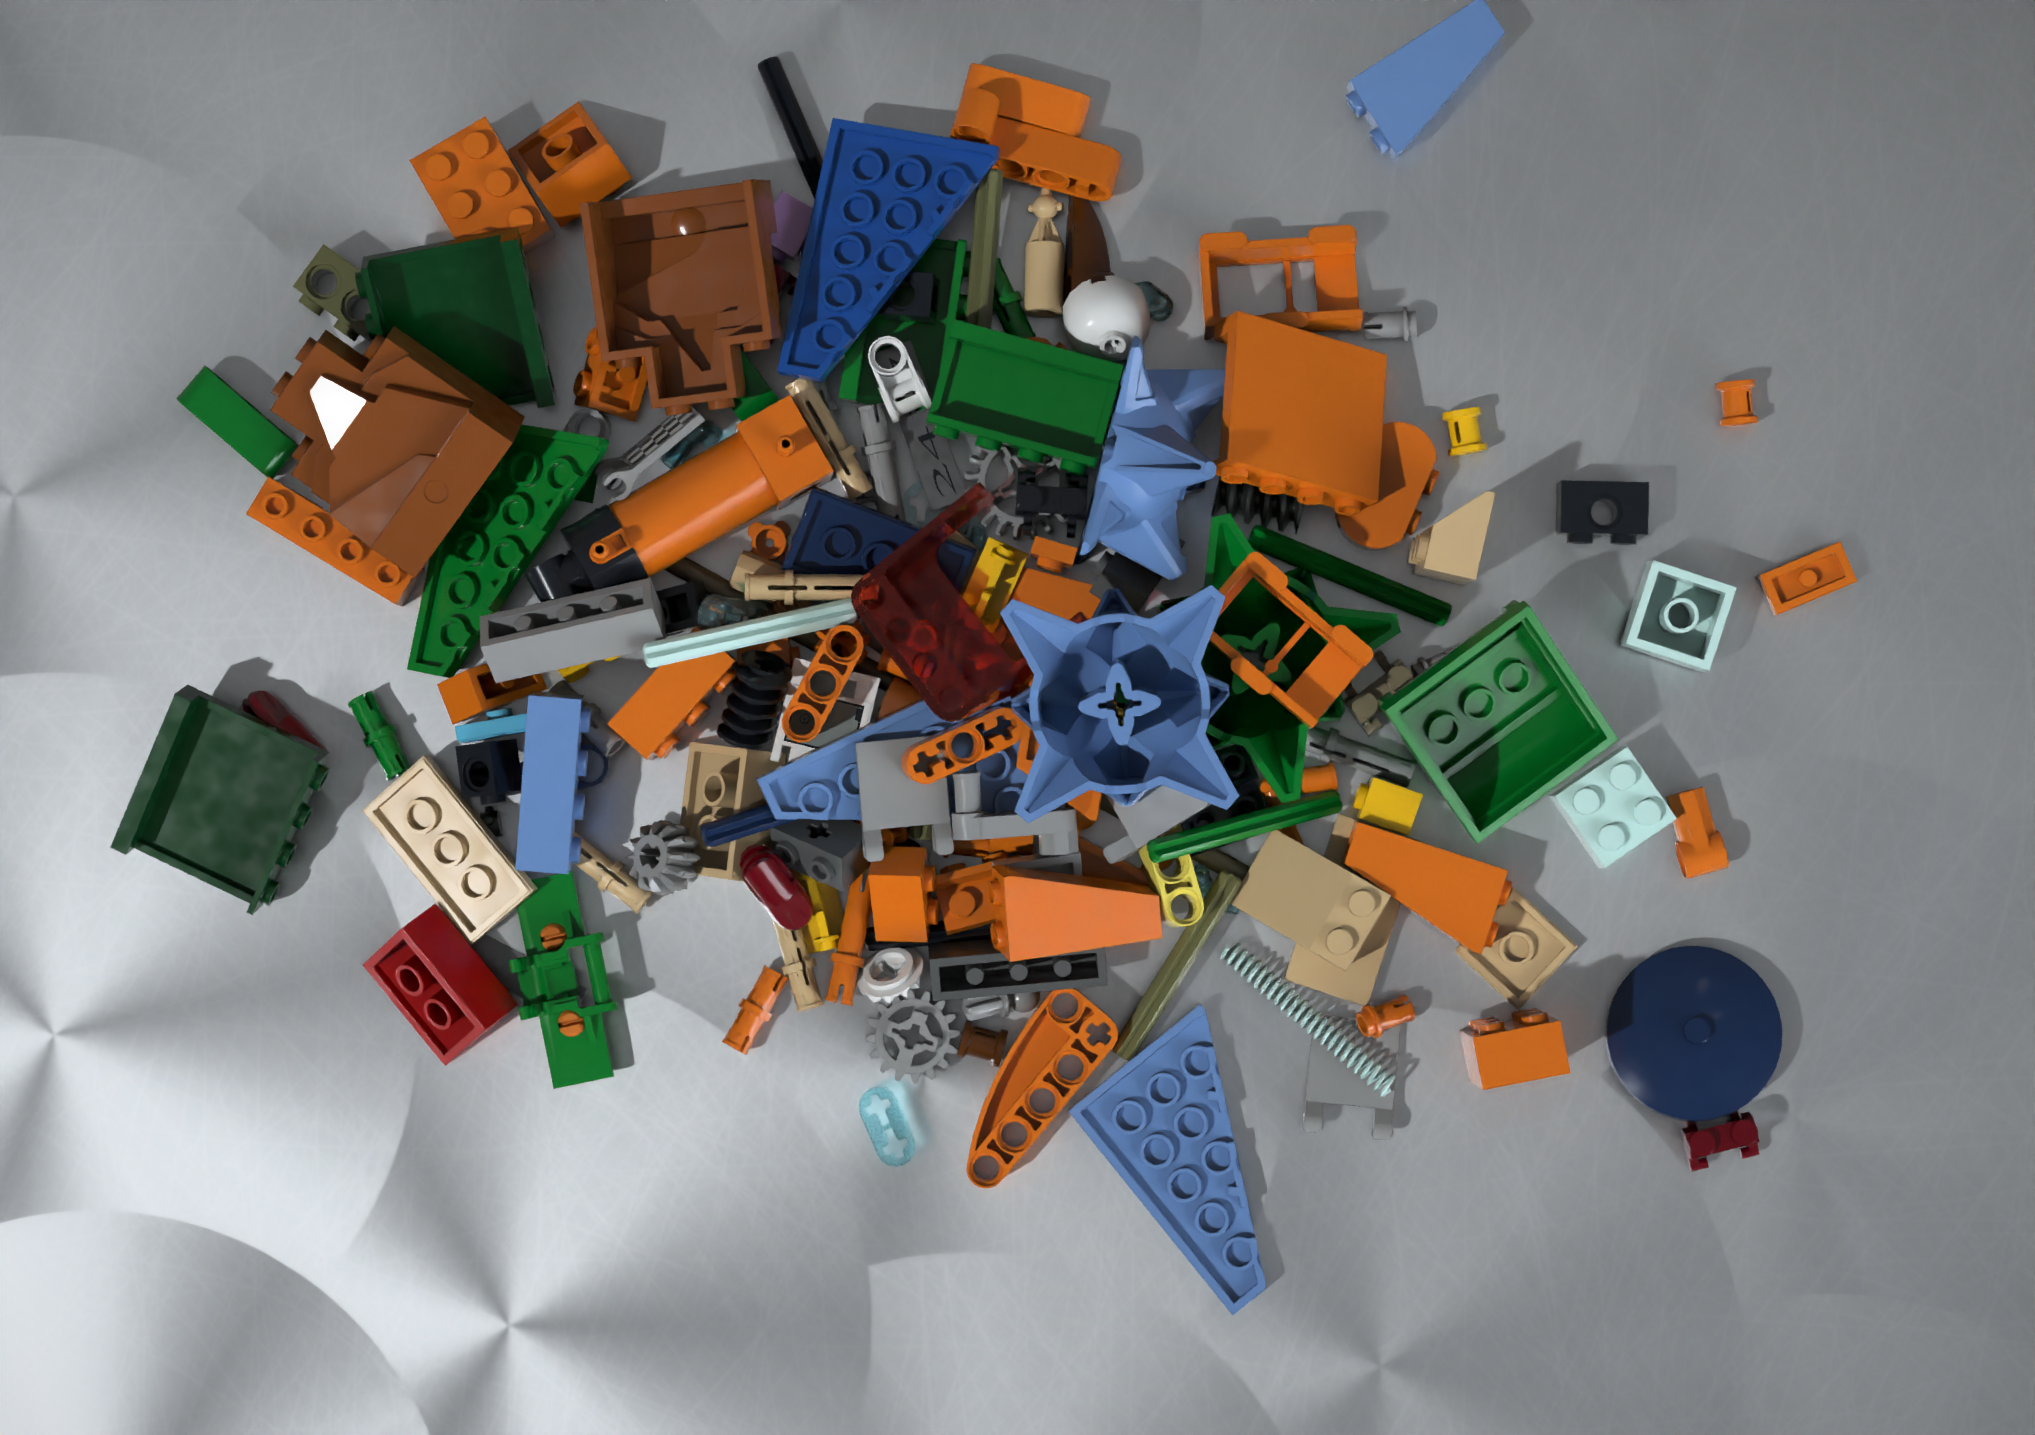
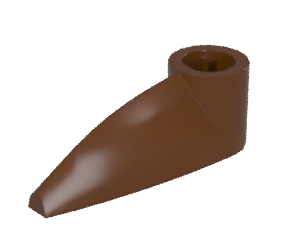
[1063,195,1114,303]

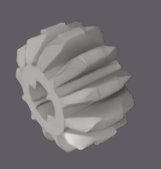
[626,820,702,895]

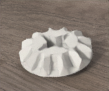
[857,947,926,1004]

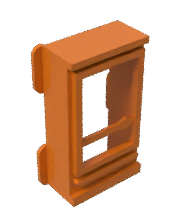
[1198,225,1363,340]
[1209,552,1374,729]

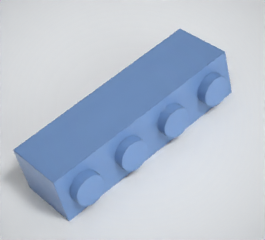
[515,691,591,874]

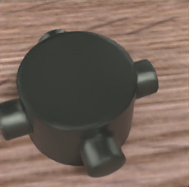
[480,806,503,839]

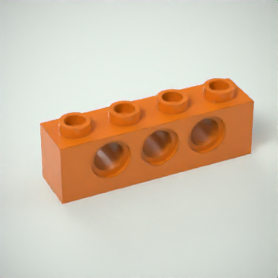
[246,476,425,606]

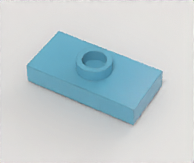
[455,708,527,743]

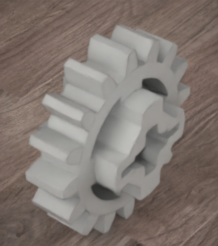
[865,989,960,1084]

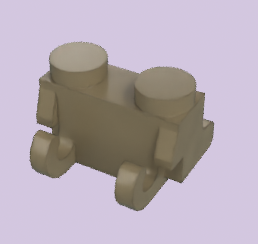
[1343,650,1415,737]

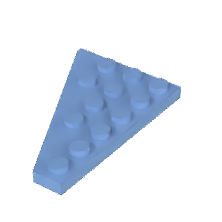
[756,665,1061,822]
[1068,1003,1267,1315]

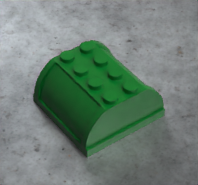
[1377,600,1619,844]

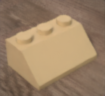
[1407,491,1495,586]
[680,742,786,881]

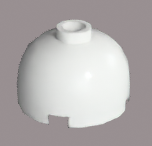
[1063,275,1150,363]

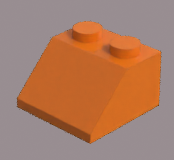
[507,101,632,227]

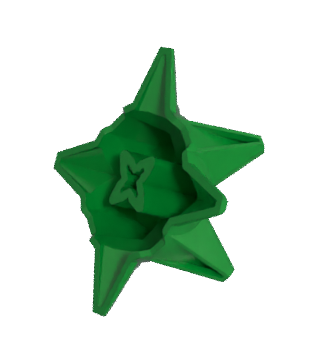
[1114,513,1401,803]

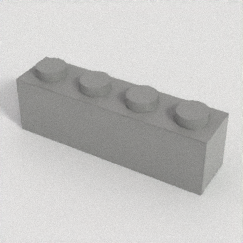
[480,578,666,683]

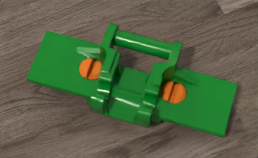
[508,871,618,1089]

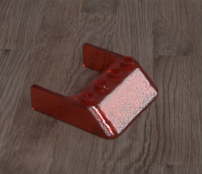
[851,482,1091,722]

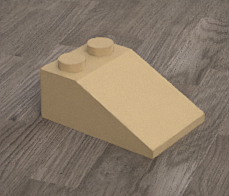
[1230,830,1391,972]

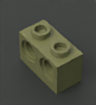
[293,244,371,342]

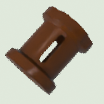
[956,1019,1008,1067]

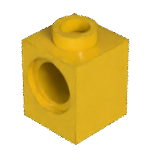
[1352,777,1423,836]

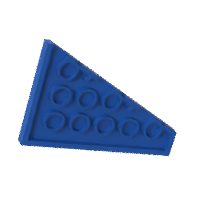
[777,118,1000,382]

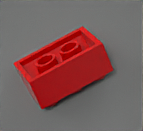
[363,903,518,1066]

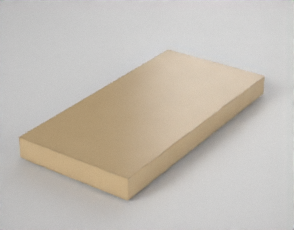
[362,754,538,945]
[1283,814,1421,1006]

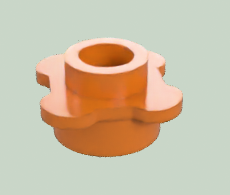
[748,521,791,564]

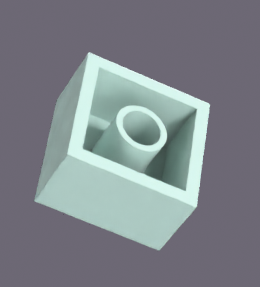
[1619,560,1737,672]
[1549,746,1677,868]

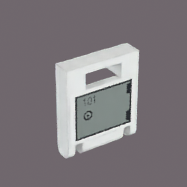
[770,658,880,763]

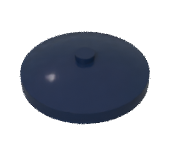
[1605,946,1782,1122]

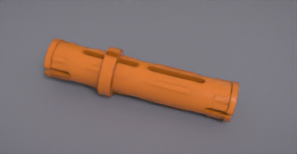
[825,873,872,1006]

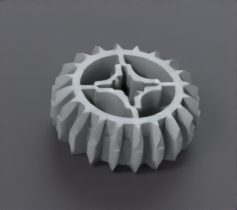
[964,445,1079,541]

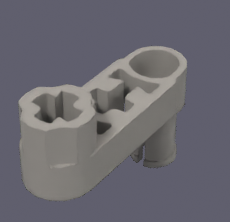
[951,771,1079,855]

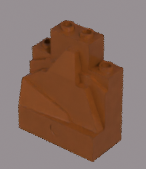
[579,179,782,416]
[270,326,525,578]

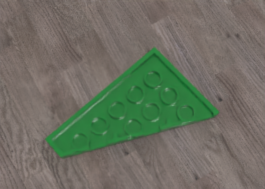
[407,424,609,678]

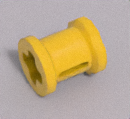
[1442,407,1487,457]

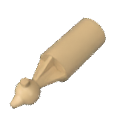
[1024,188,1065,318]

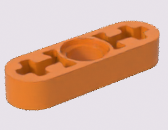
[901,706,1024,784]

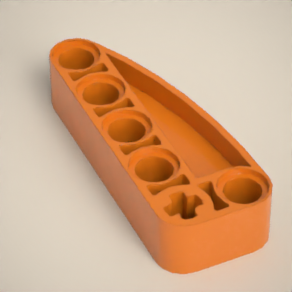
[966,988,1118,1188]

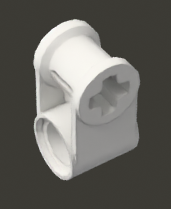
[868,336,932,424]

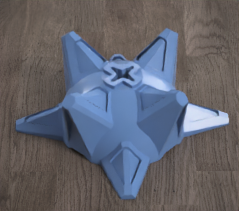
[1074,335,1225,582]
[1000,585,1239,824]

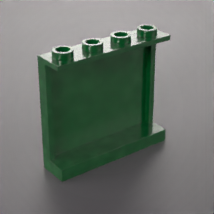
[355,227,556,408]
[110,684,330,915]

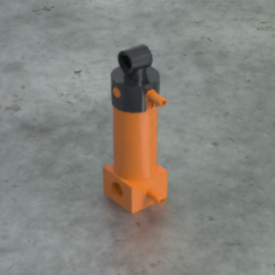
[525,395,834,603]

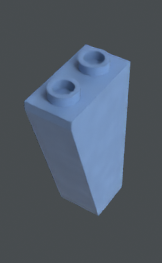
[1345,0,1505,160]

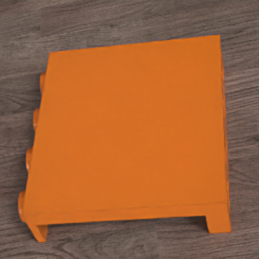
[1213,311,1387,515]

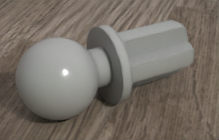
[961,992,1040,1021]

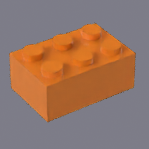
[409,117,556,254]
[607,626,738,760]
[1460,1008,1571,1090]

